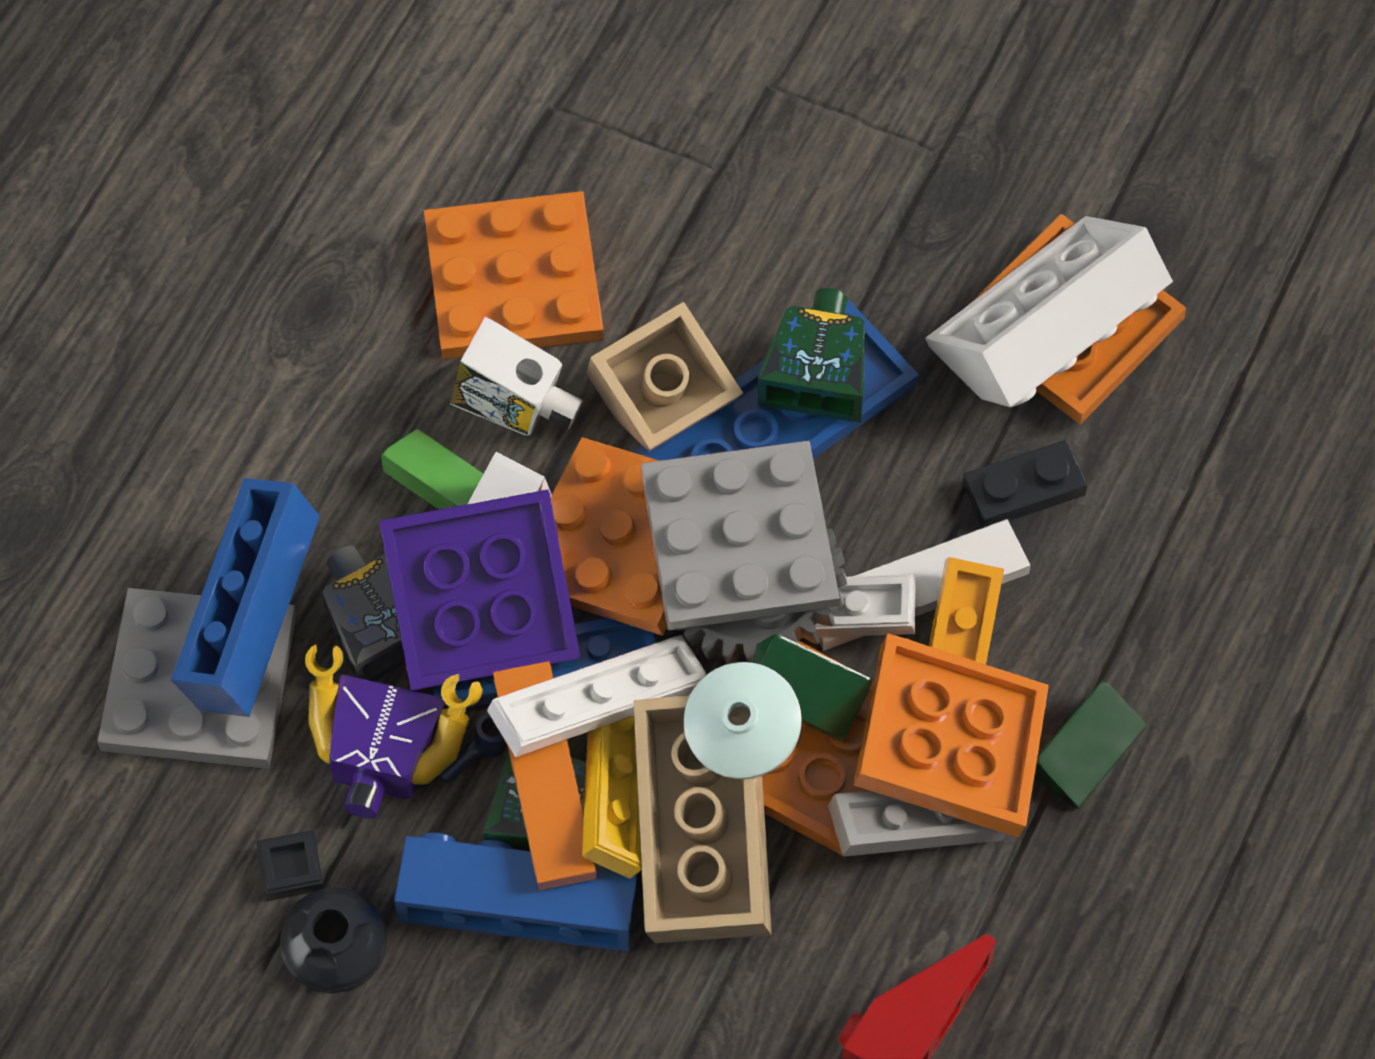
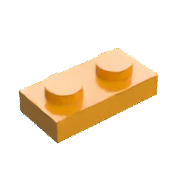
[929,557,1004,665]

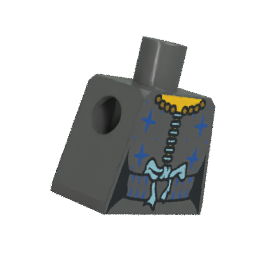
[322,546,405,681]

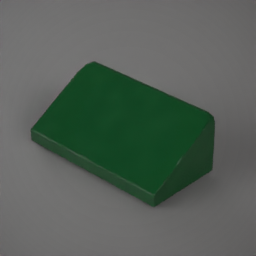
[751,634,872,741]
[1034,680,1146,810]

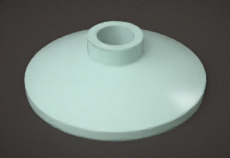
[684,662,801,779]

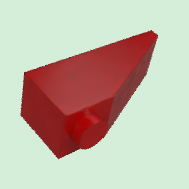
[838,934,996,1059]

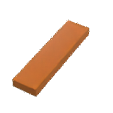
[493,661,596,891]

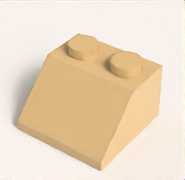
[586,302,743,452]

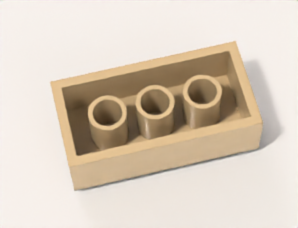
[634,696,772,943]

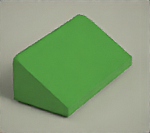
[381,429,483,509]

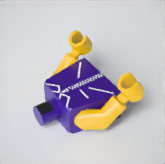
[305,644,482,819]

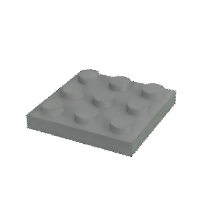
[641,441,840,630]
[97,588,297,769]

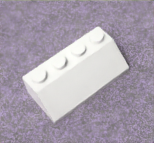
[925,216,1173,407]

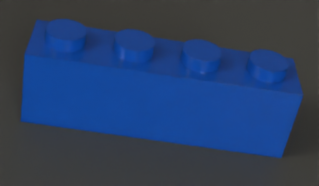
[171,478,320,717]
[394,833,639,952]

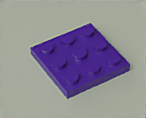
[378,489,580,691]

